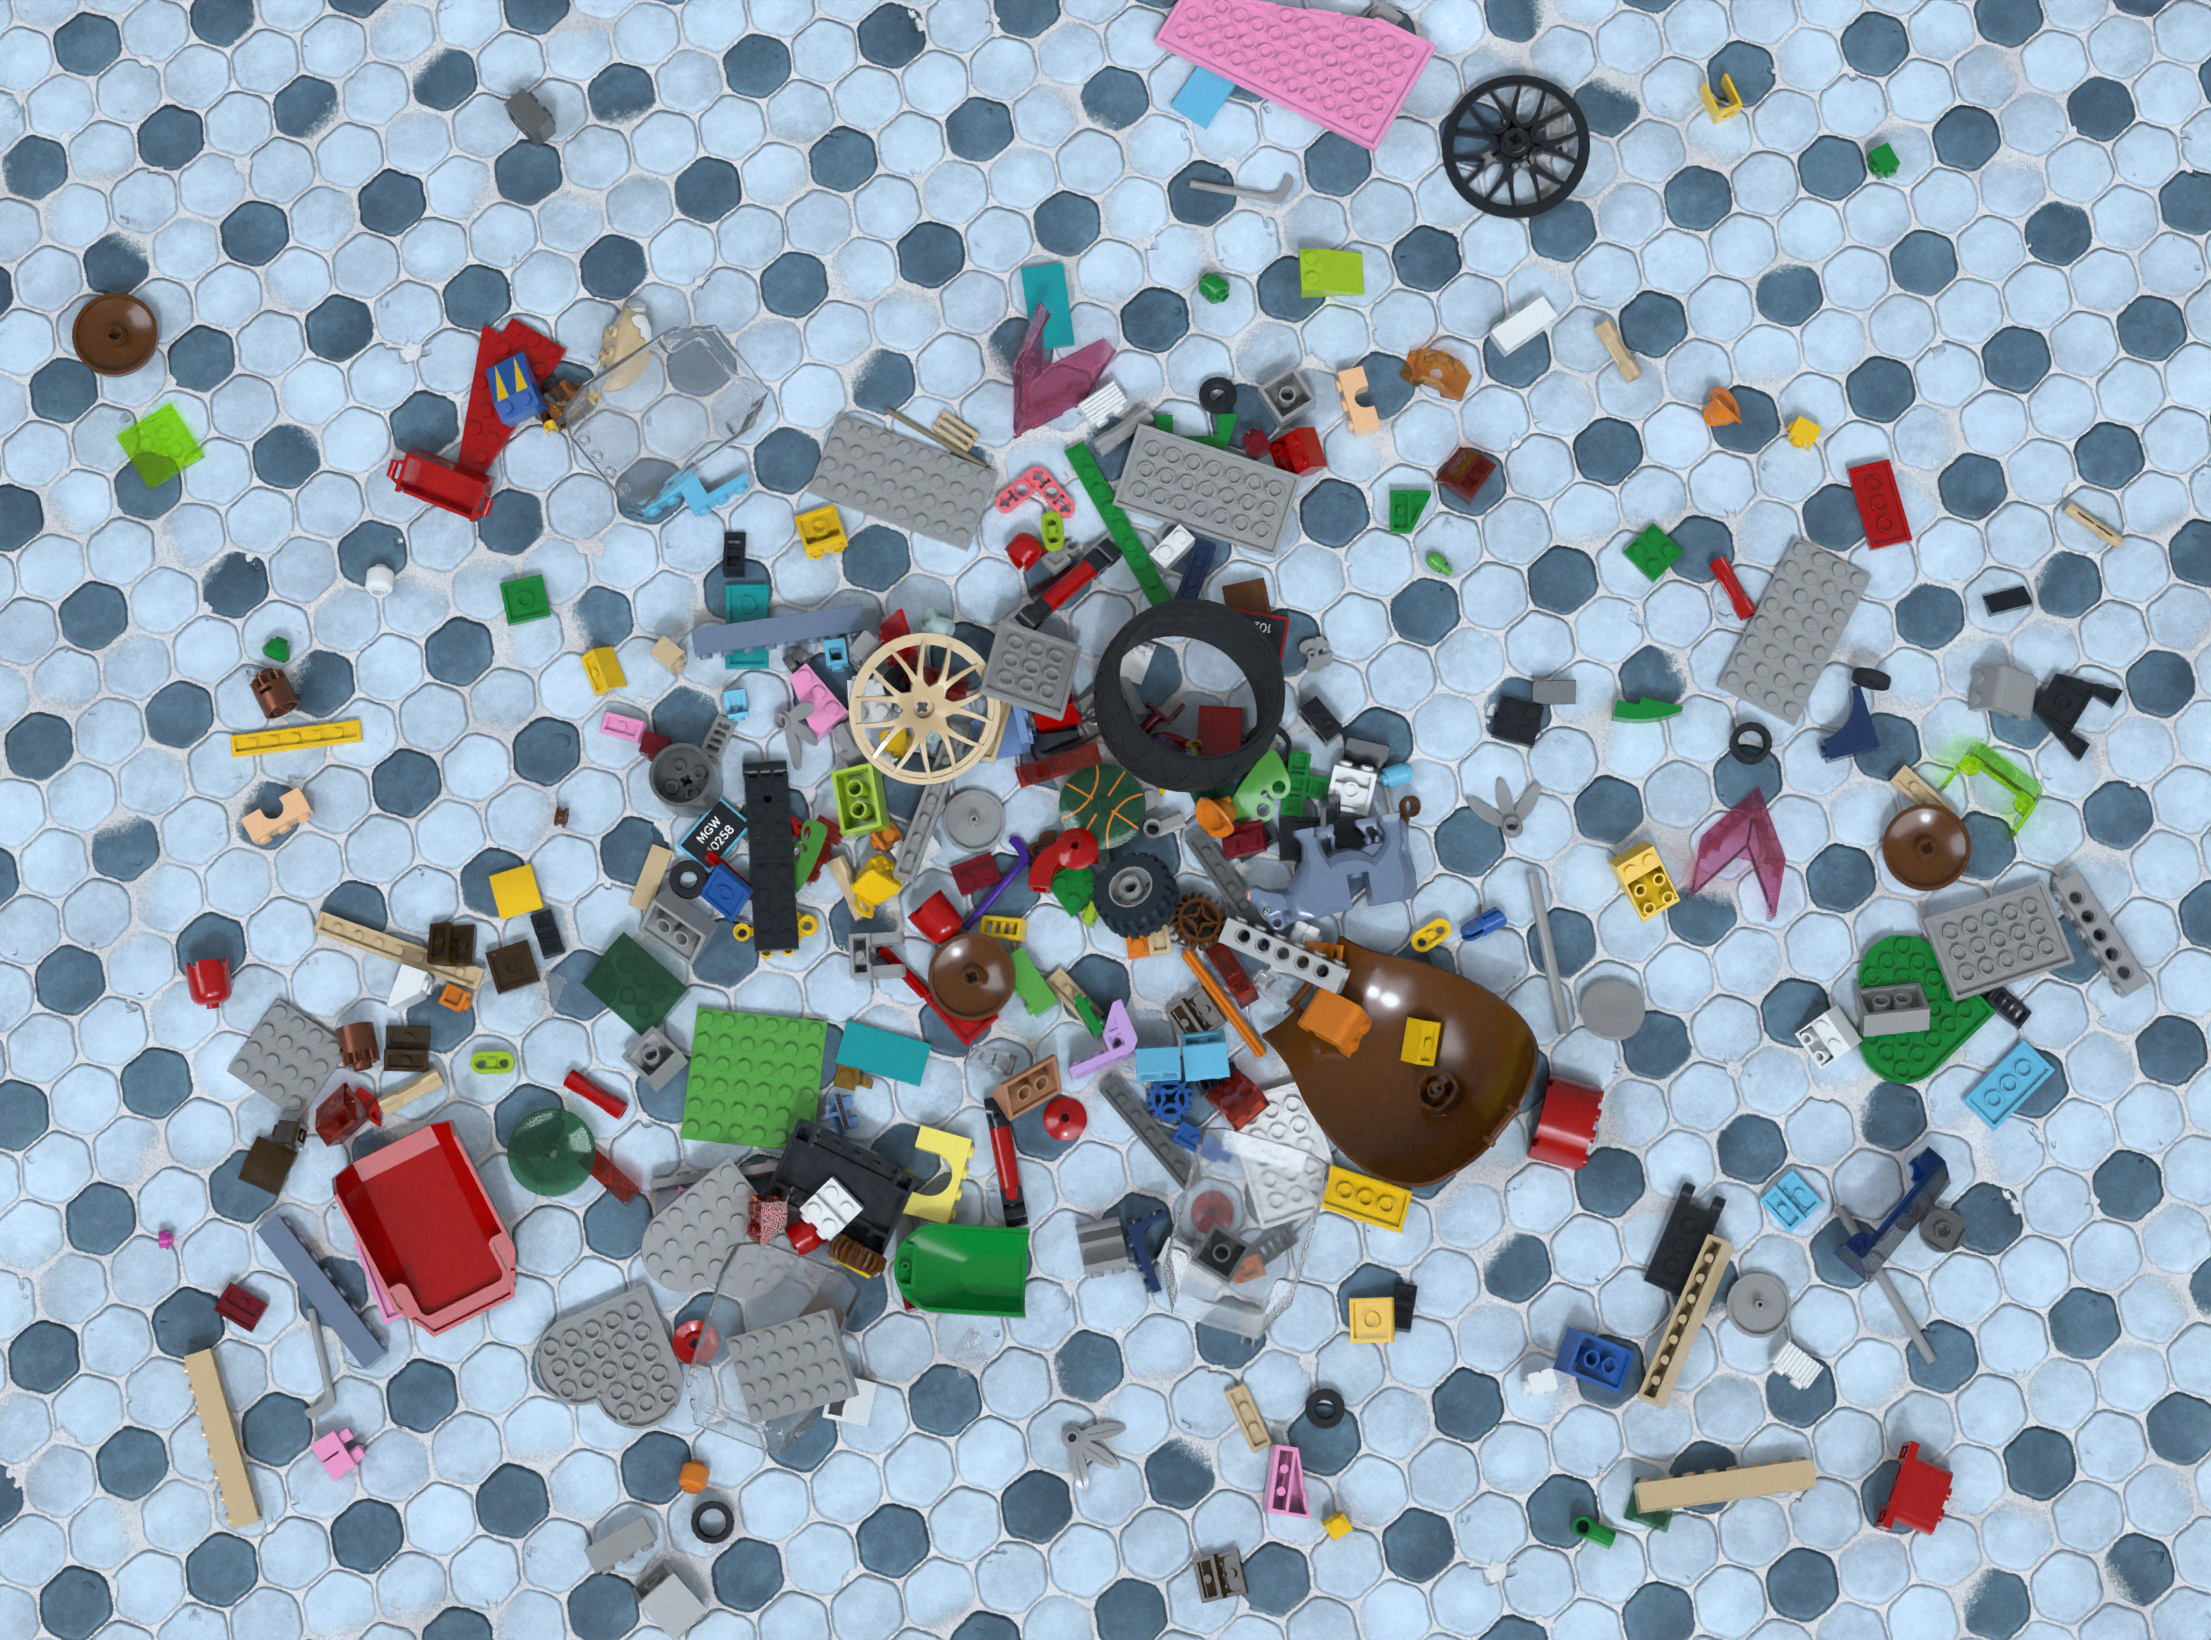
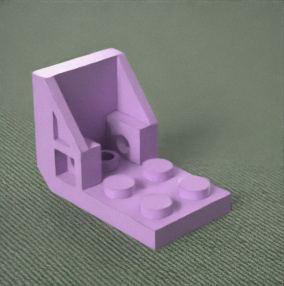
[1069,999,1138,1082]

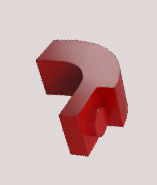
[1028,843,1100,894]

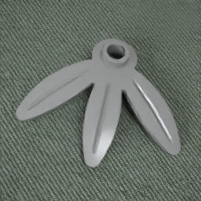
[773,701,818,771]
[1466,778,1541,838]
[1061,1422,1126,1492]

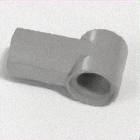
[832,722,867,767]
[1142,809,1186,842]

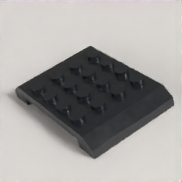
[763,1118,920,1256]

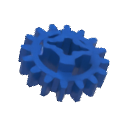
[1146,1080,1194,1124]

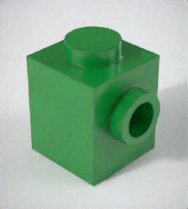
[1866,142,1900,180]

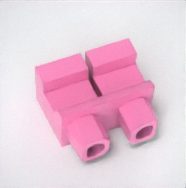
[311,1427,366,1481]

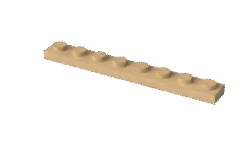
[313,911,485,991]

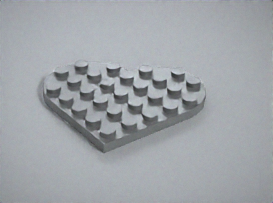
[641,1156,792,1298]
[535,1284,683,1429]

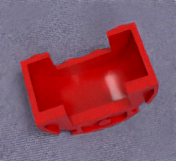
[1527,1073,1604,1171]

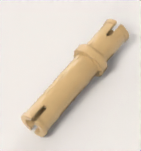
[2064,502,2125,549]

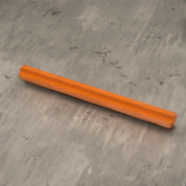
[1182,949,1267,1058]

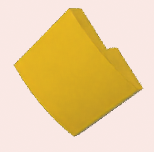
[489,864,544,920]

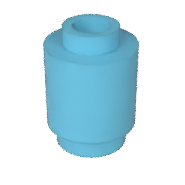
[1379,762,1413,789]

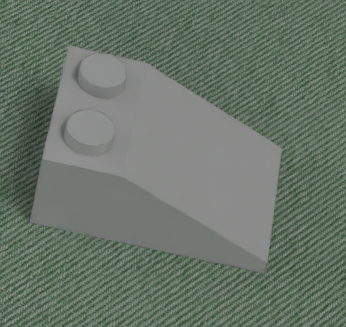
[1076,676,1148,745]

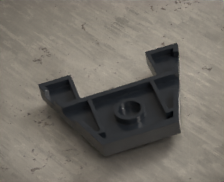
[2033,673,2123,762]

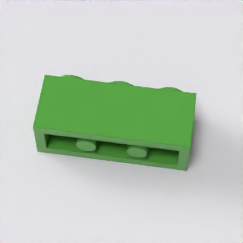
[1010,947,1058,1018]

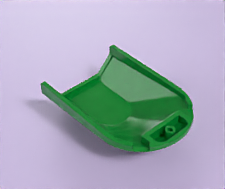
[894,1223,1030,1319]

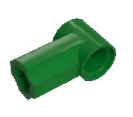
[1570,1516,1617,1549]

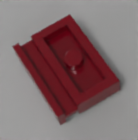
[1221,819,1267,861]
[950,851,1002,898]
[213,1282,269,1333]

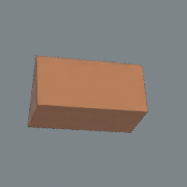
[991,1054,1062,1121]

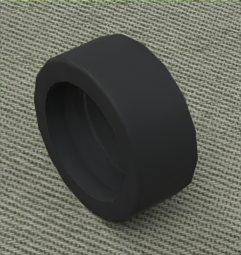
[1729,722,1772,765]
[691,1501,735,1544]

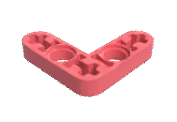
[995,466,1075,519]

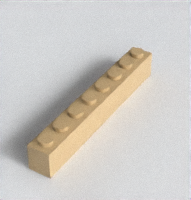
[1637,1234,1734,1410]
[183,1348,263,1529]
[1633,1457,1817,1514]

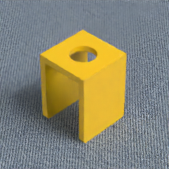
[1699,73,1743,124]

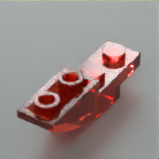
[1015,742,1103,788]

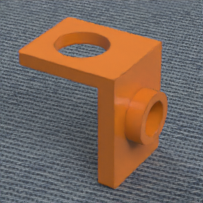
[1302,940,1344,963]

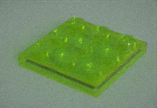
[116,403,205,490]

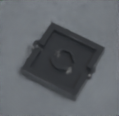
[1491,695,1544,749]

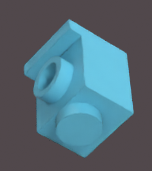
[823,638,849,673]

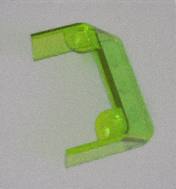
[1937,742,2043,842]

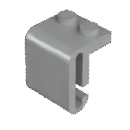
[1968,665,2038,721]
[1075,1216,1129,1279]

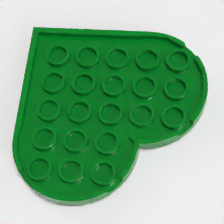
[1858,935,1996,1084]

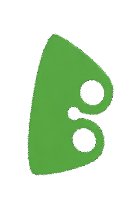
[1231,749,1291,823]
[793,819,827,893]

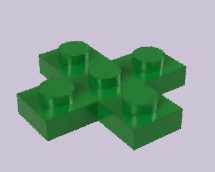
[1263,750,1330,817]

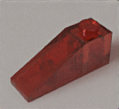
[578,1146,642,1207]

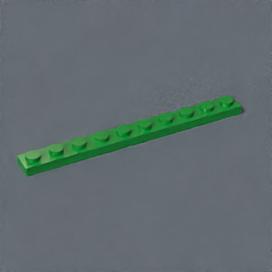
[1064,441,1173,607]

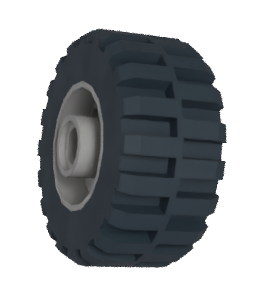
[1092,852,1180,939]

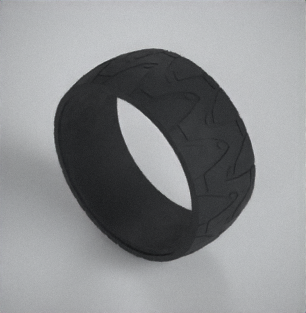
[1093,598,1285,793]

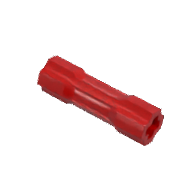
[1709,556,1757,621]
[563,1069,629,1120]

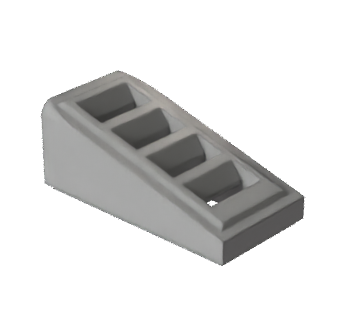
[701,714,738,762]

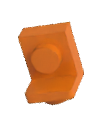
[869,821,905,855]
[1126,936,1150,960]

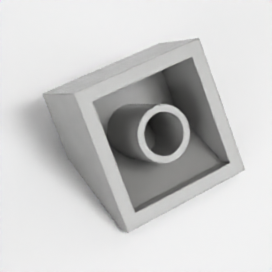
[621,1026,688,1093]

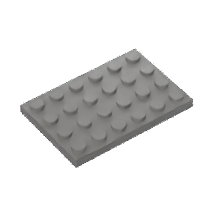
[1921,881,2075,1002]
[726,1308,859,1425]

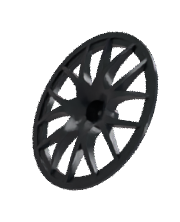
[1442,75,1590,219]

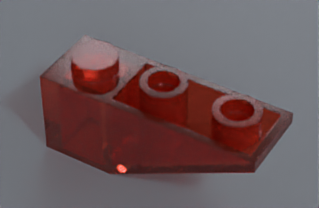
[806,814,844,887]

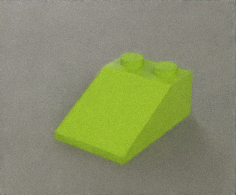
[1298,248,1364,298]

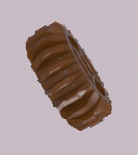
[1168,892,1227,951]
[827,1236,887,1278]

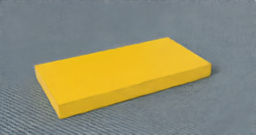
[1317,1164,1413,1234]

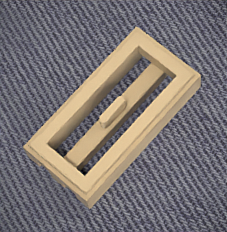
[932,411,979,452]

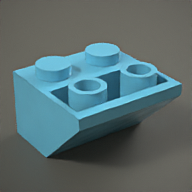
[1180,1029,1230,1082]
[1135,1045,1181,1082]

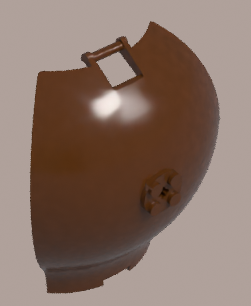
[1262,936,1539,1187]

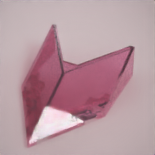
[1013,302,1117,439]
[1686,786,1786,922]

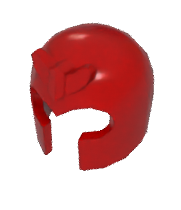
[1004,532,1047,574]
[784,1217,827,1258]

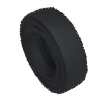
[1199,377,1237,414]
[1851,667,1891,691]
[669,860,708,899]
[1305,1388,1345,1429]

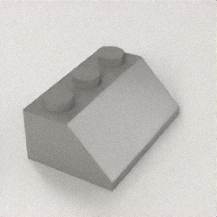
[639,888,719,966]
[1854,983,1930,1037]

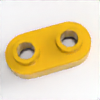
[1411,918,1451,953]

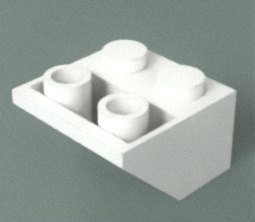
[1795,1005,1863,1070]
[822,1378,877,1427]

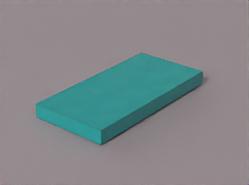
[1021,263,1075,351]
[725,584,769,670]
[835,1020,932,1087]

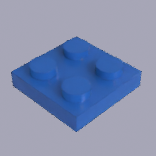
[700,863,754,922]

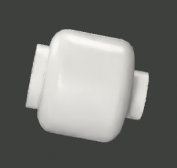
[365,564,394,598]

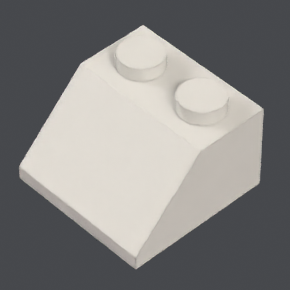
[387,964,435,1013]

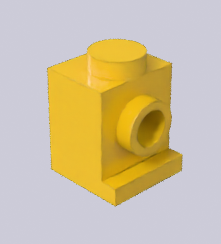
[1321,1510,1353,1541]

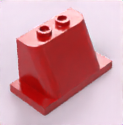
[1874,1441,1953,1536]

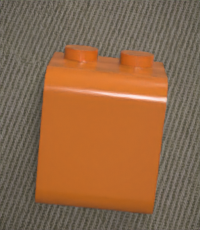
[1297,987,1372,1058]

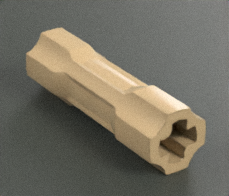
[1594,319,1643,384]
[828,855,869,922]
[377,1067,445,1116]

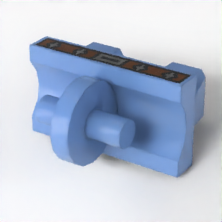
[820,1093,859,1136]

